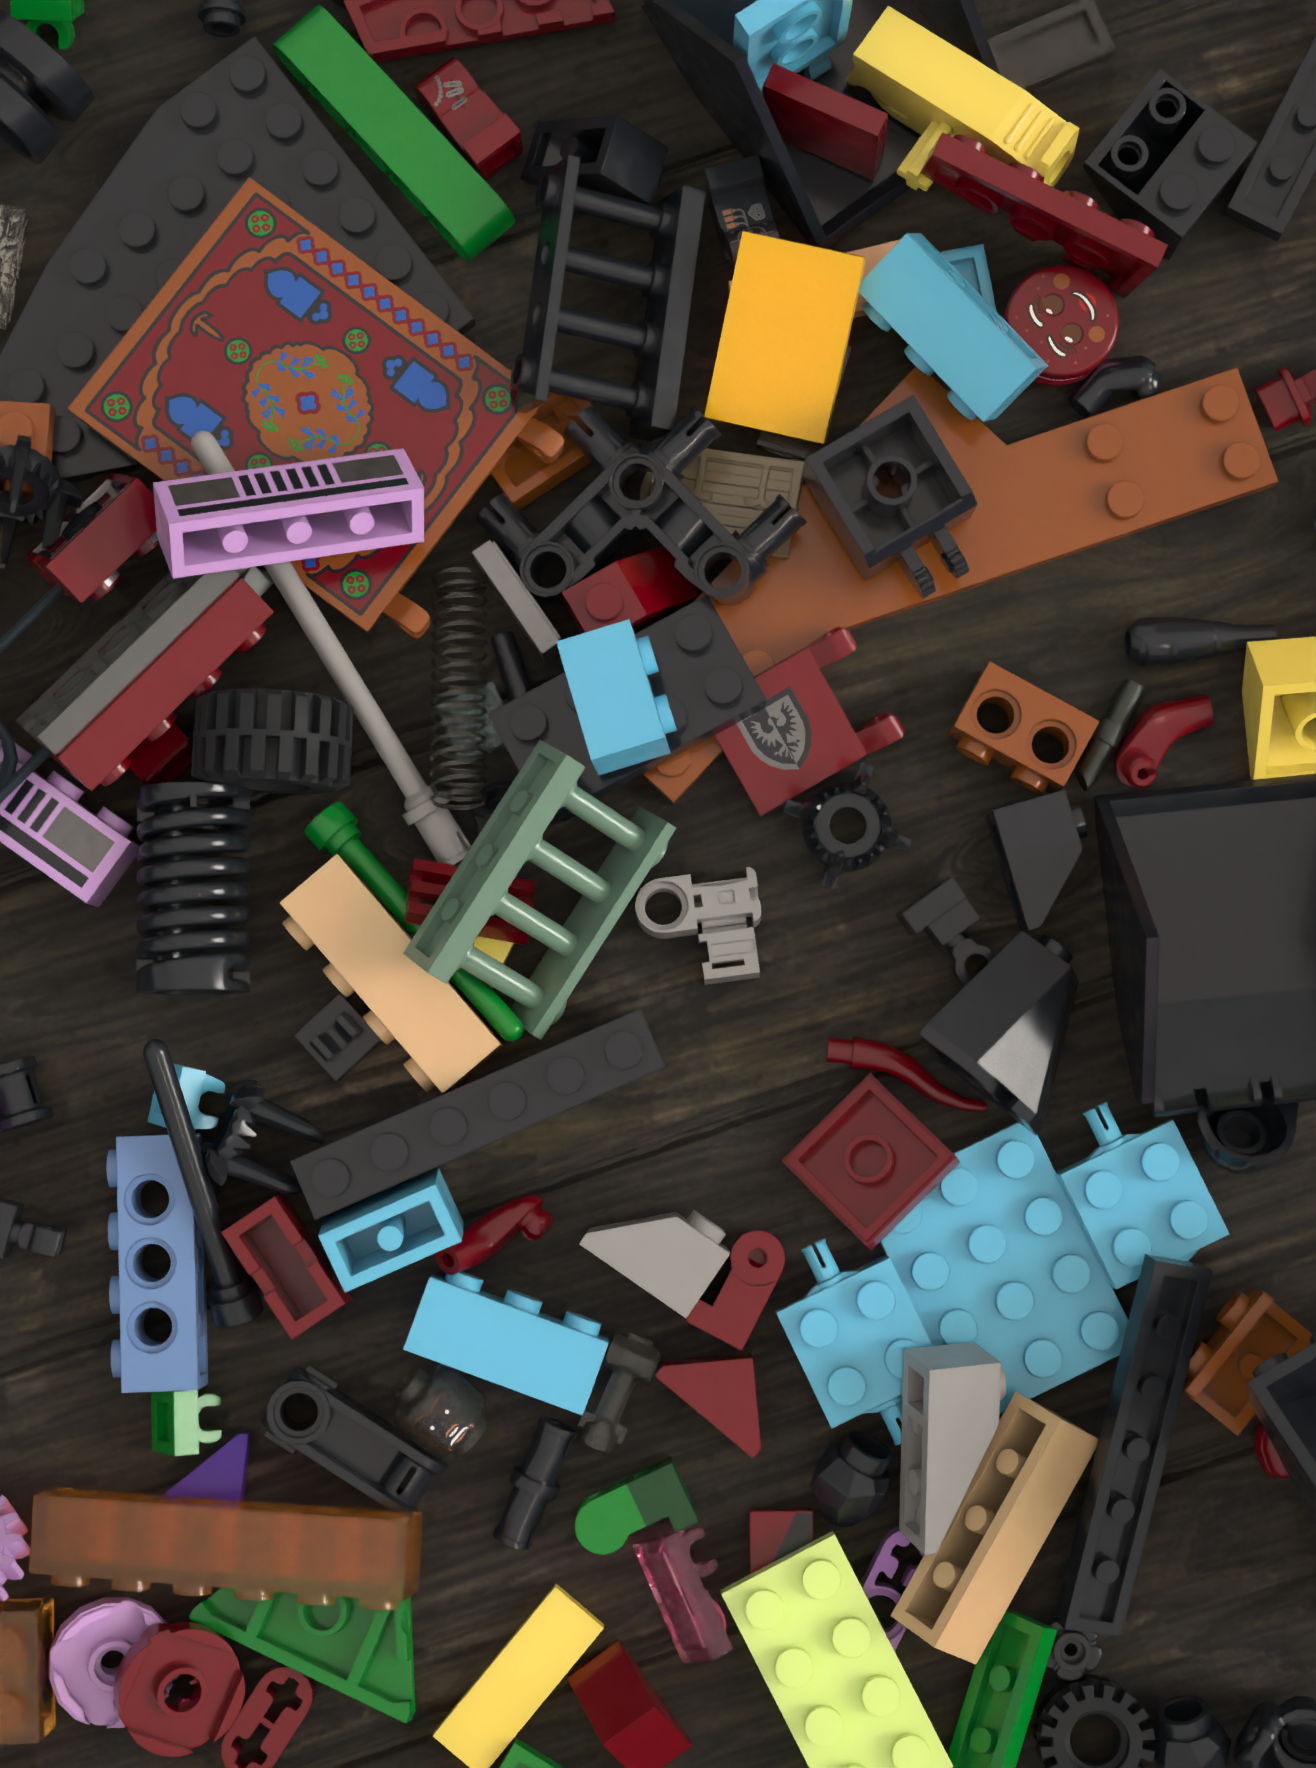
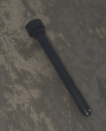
[143,1039,264,1327]

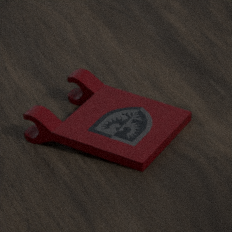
[714,627,904,816]

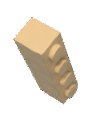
[280,854,504,1094]
[890,1392,1099,1664]

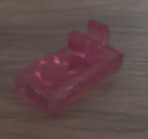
[633,1528,733,1663]

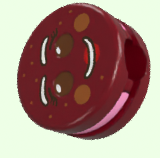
[1002,265,1119,388]

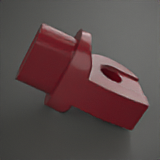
[1255,366,1316,432]

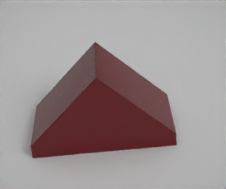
[655,1352,761,1458]
[567,1638,692,1768]

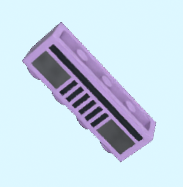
[153,448,424,579]
[0,739,139,908]

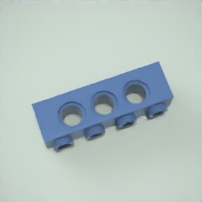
[106,1133,208,1393]

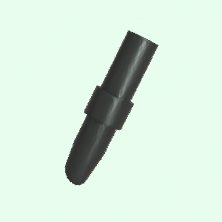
[1076,679,1146,792]

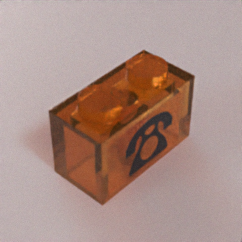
[0,1598,56,1744]

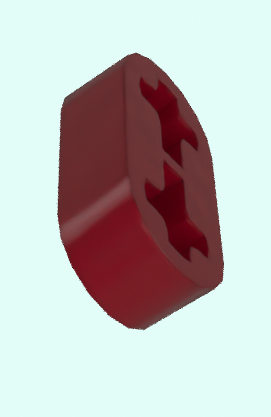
[221,1663,316,1768]

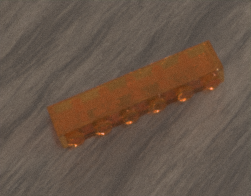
[29,1487,423,1610]

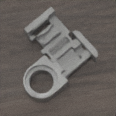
[635,867,762,985]

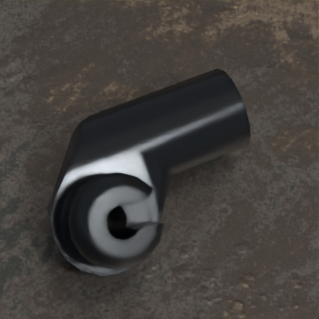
[1068,355,1162,418]

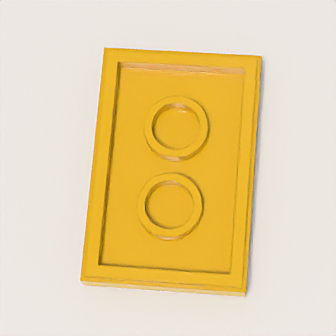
[704,231,867,444]

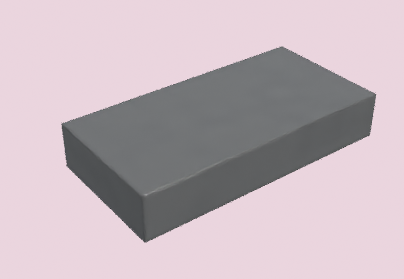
[472,540,562,663]

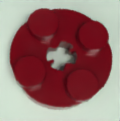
[113,1622,246,1757]

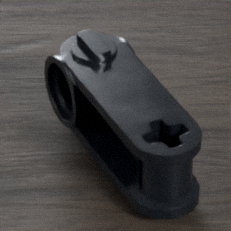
[260,1364,448,1521]

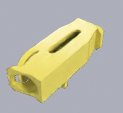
[844,6,1079,192]

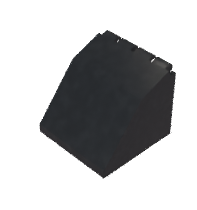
[641,0,1000,249]
[1095,774,1316,1117]

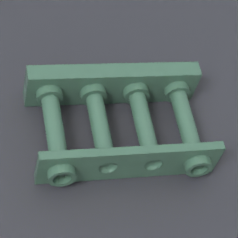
[403,740,676,1040]

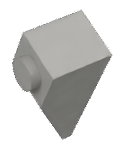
[899,1342,1006,1556]

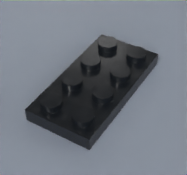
[488,595,768,825]

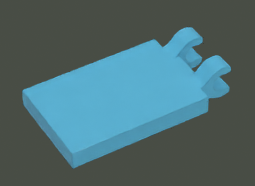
[733,0,853,95]

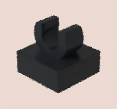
[294,993,382,1082]

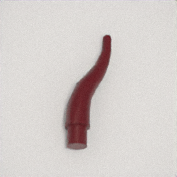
[826,1037,987,1112]

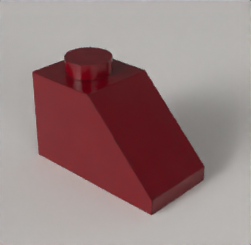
[562,546,700,634]

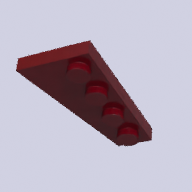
[343,0,615,63]
[920,132,1168,298]

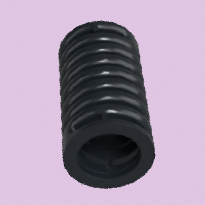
[136,782,250,996]

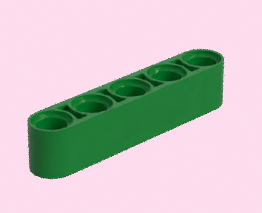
[272,5,516,263]

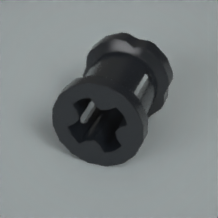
[0,1056,54,1133]

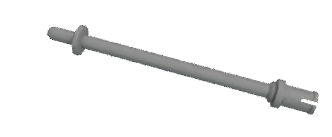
[191,430,472,865]

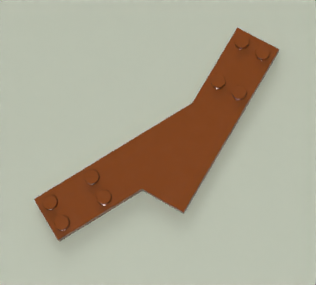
[642,366,1279,805]

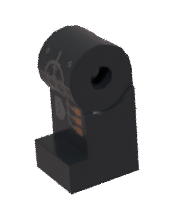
[705,155,780,276]

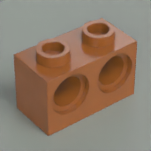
[947,661,1100,795]

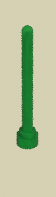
[304,801,524,1041]

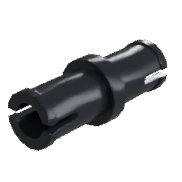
[492,1416,578,1551]

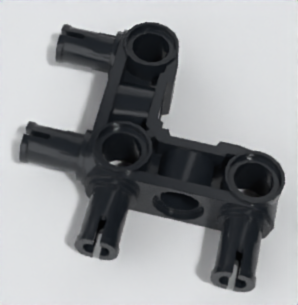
[476,406,807,606]

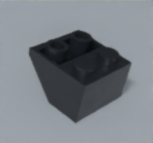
[1083,69,1257,260]

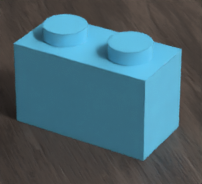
[556,619,677,776]
[318,1167,464,1292]

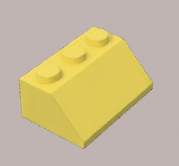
[1242,636,1316,780]

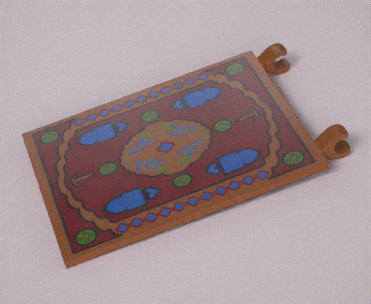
[67,177,564,639]

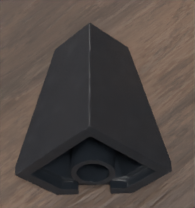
[919,930,1079,1135]

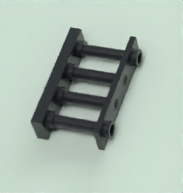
[511,155,706,442]

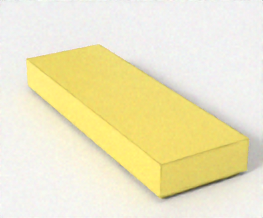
[433,1584,604,1768]

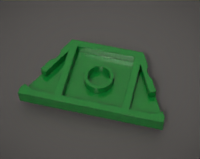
[189,1527,416,1724]

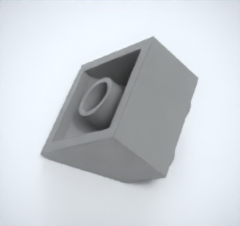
[579,1210,730,1318]

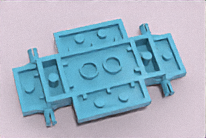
[775,1101,1229,1446]

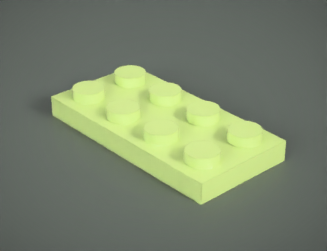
[720,1531,953,1768]

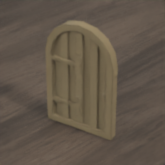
[640,448,804,559]

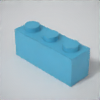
[859,233,1049,422]
[403,1271,610,1416]

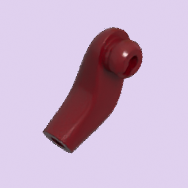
[1114,695,1214,788]
[435,1194,553,1275]

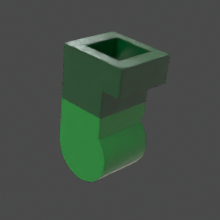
[575,1456,699,1555]

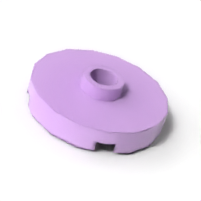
[48,1597,173,1728]

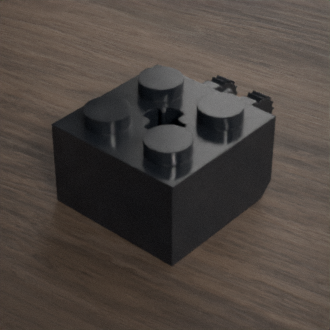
[801,395,978,598]

